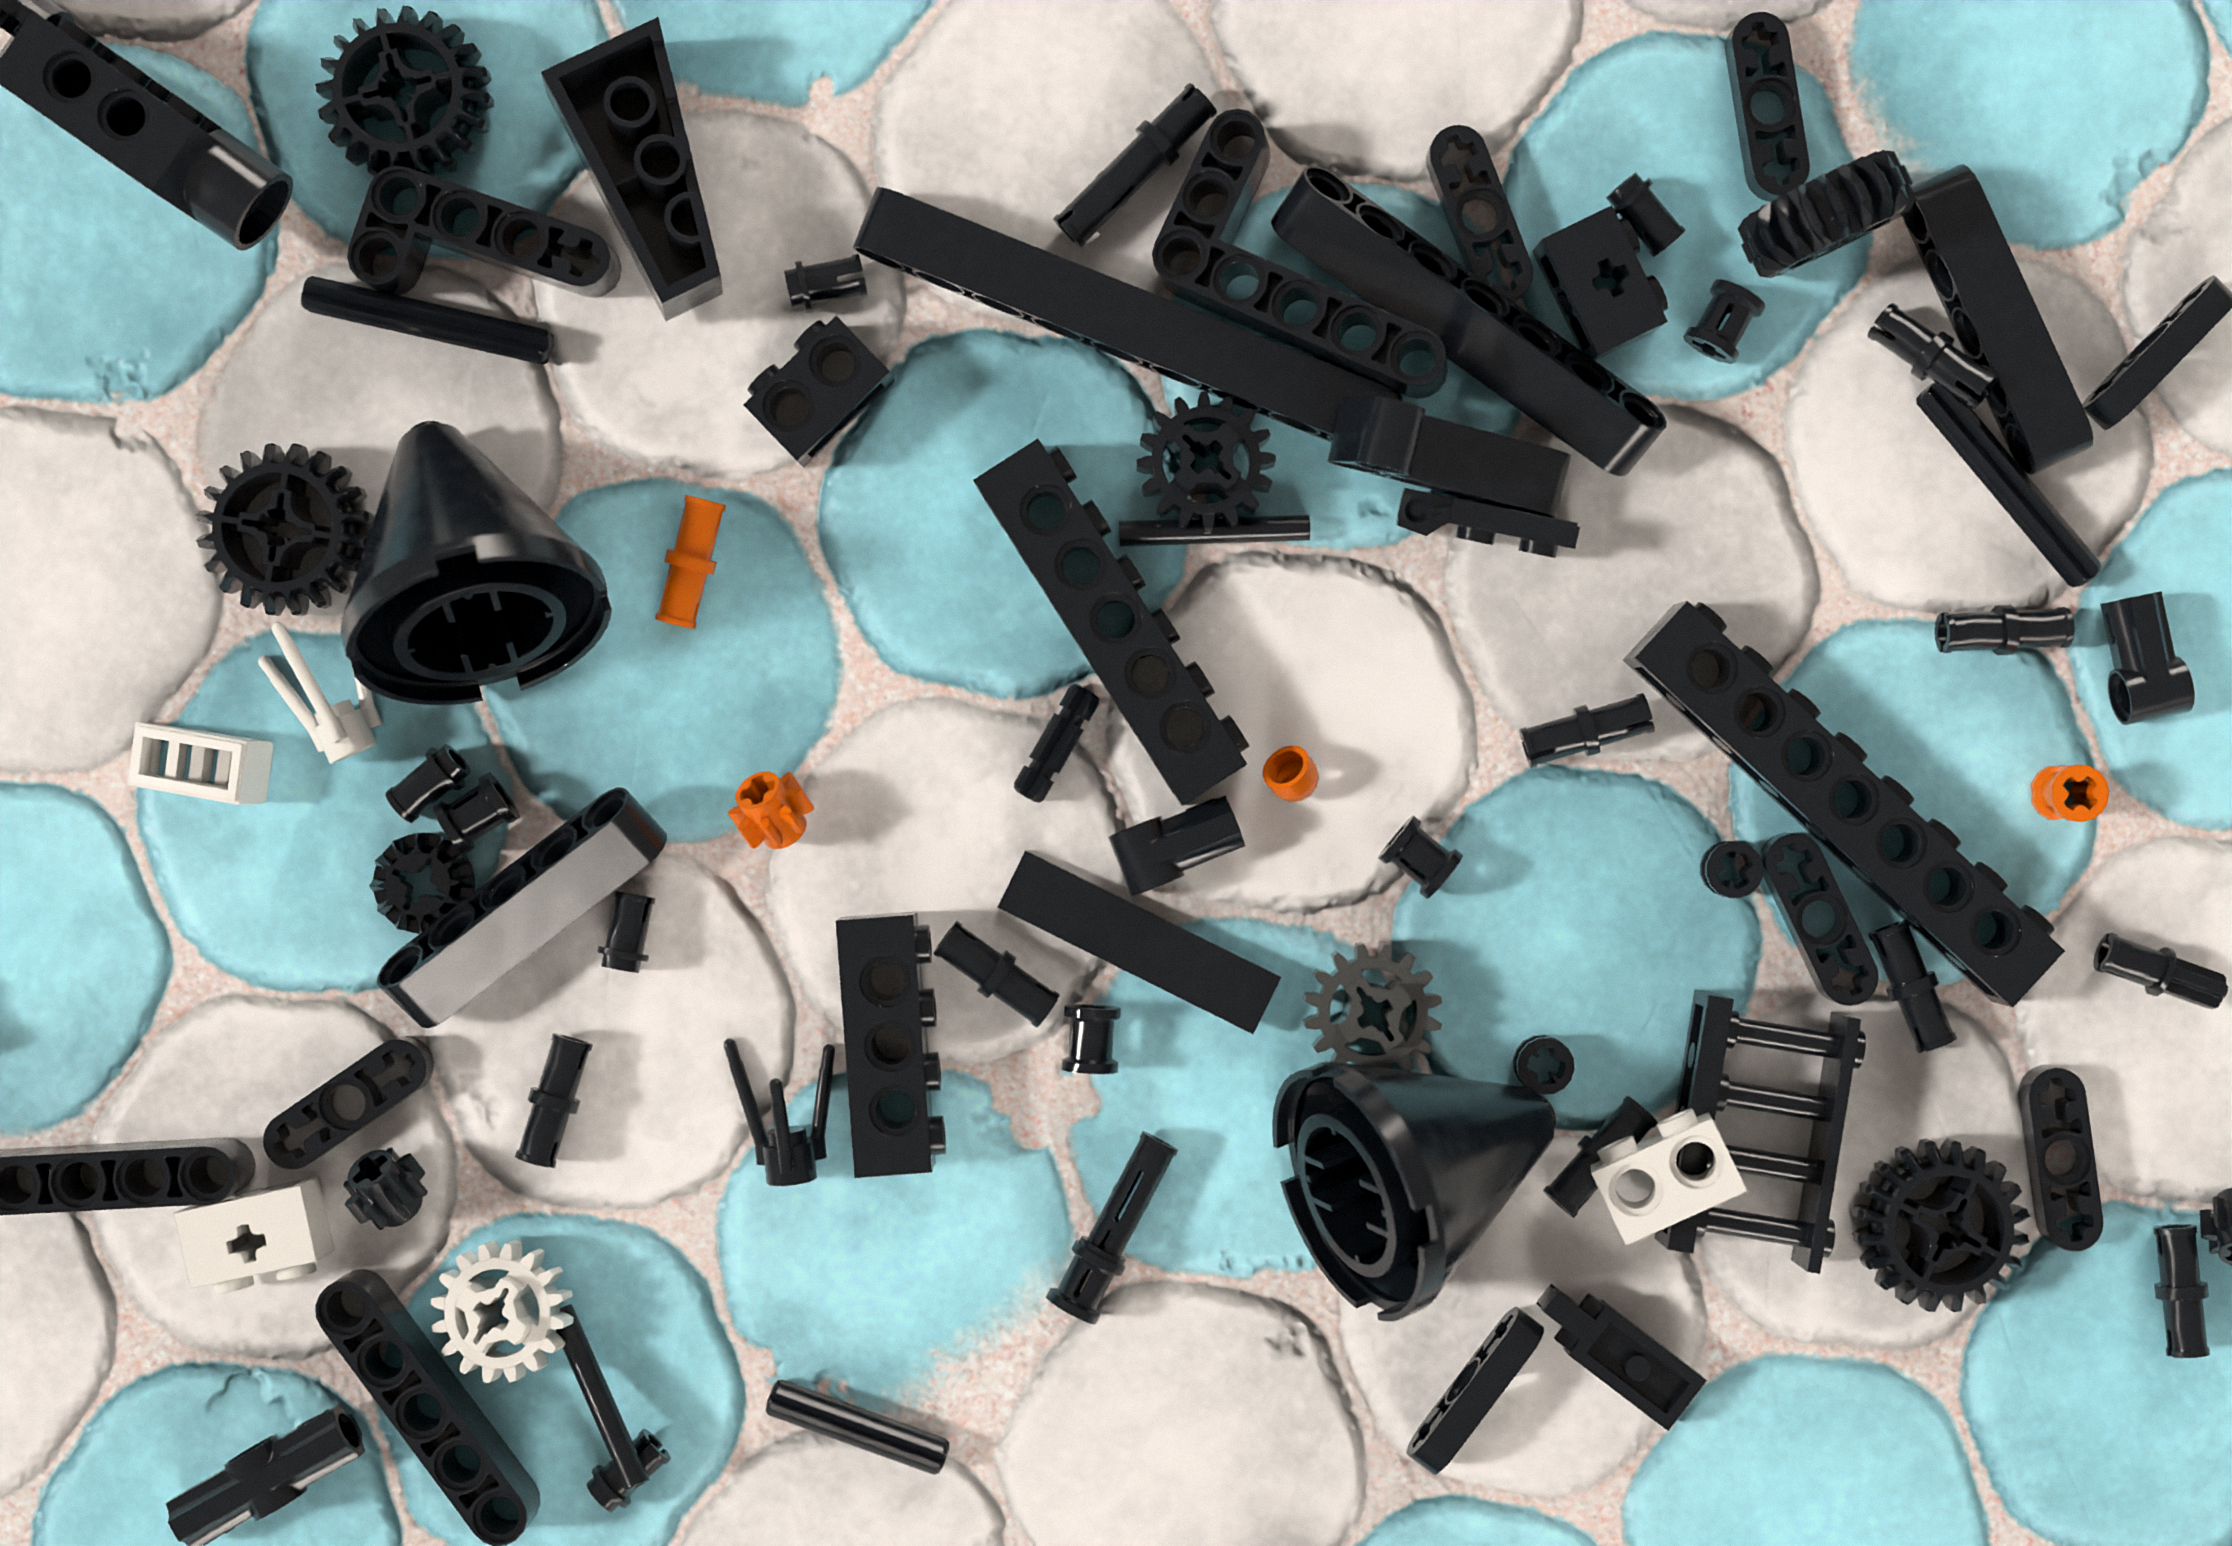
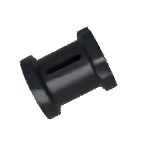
[1683,279,1766,364]
[433,772,520,854]
[1378,815,1463,899]
[1061,1004,1121,1074]

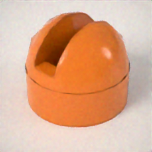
[1263,746,1319,802]

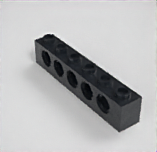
[973,439,1250,806]

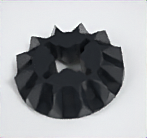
[369,833,475,934]

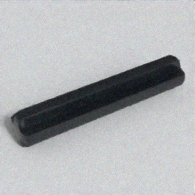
[766,1380,949,1475]

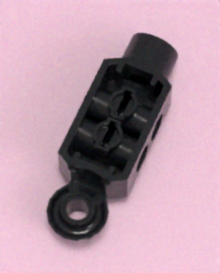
[0,0,293,251]

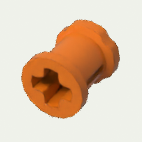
[2030,764,2109,822]

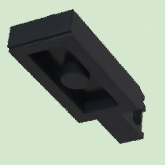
[1396,488,1580,558]
[1536,1283,1707,1431]

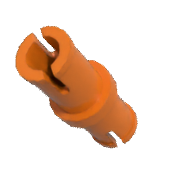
[655,495,726,629]

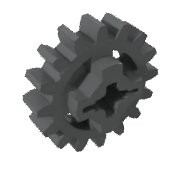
[1303,942,1442,1072]

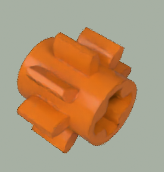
[728,772,814,849]

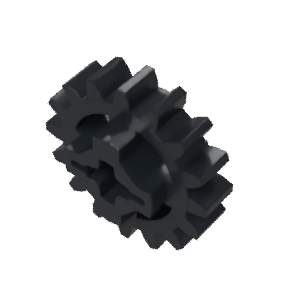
[1136,392,1276,534]

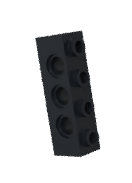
[836,911,946,1178]

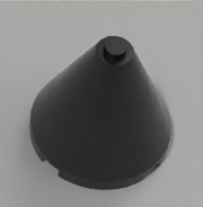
[341,421,612,705]
[1272,1061,1556,1322]

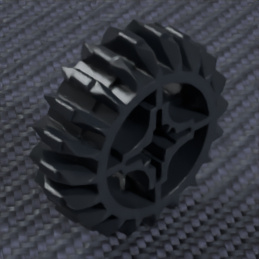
[315,5,494,177]
[1738,150,1916,278]
[195,443,374,616]
[1852,1138,2030,1312]

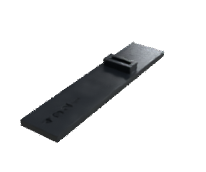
[998,851,1281,1034]

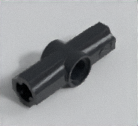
[166,1404,365,1546]

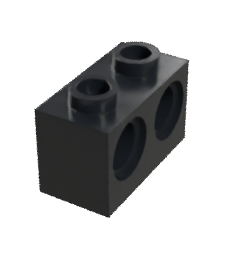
[743,316,895,468]

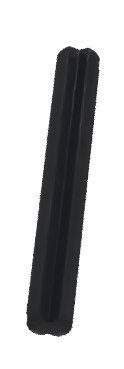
[301,276,554,365]
[1916,382,2102,588]

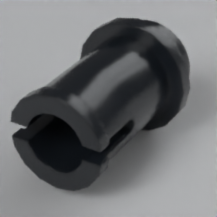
[1606,172,1686,257]
[784,254,867,312]
[385,744,471,823]
[597,891,656,973]
[586,1429,671,1512]

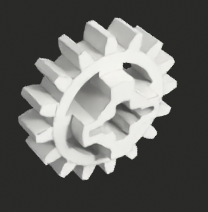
[431,1240,574,1383]

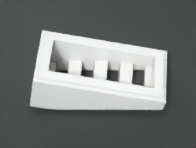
[128,722,273,805]

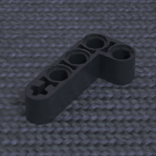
[347,166,622,298]
[1327,396,1571,518]

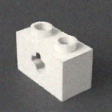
[173,1176,335,1294]

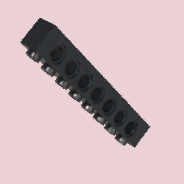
[1623,601,2065,1007]

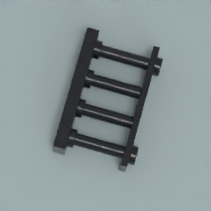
[1654,990,1866,1274]

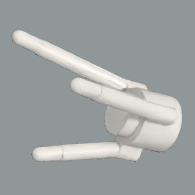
[258,622,383,764]

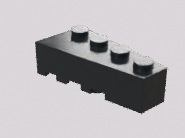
[541,17,723,321]

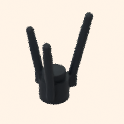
[723,1038,835,1186]

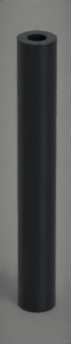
[1119,515,1310,547]
[555,1304,650,1492]

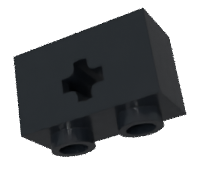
[1532,205,1668,360]

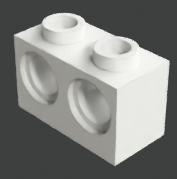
[1590,1109,1747,1245]

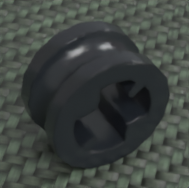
[1700,841,1763,898]
[1513,1035,1575,1095]

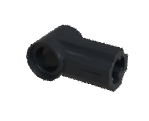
[2100,591,2195,725]
[1108,795,1246,896]

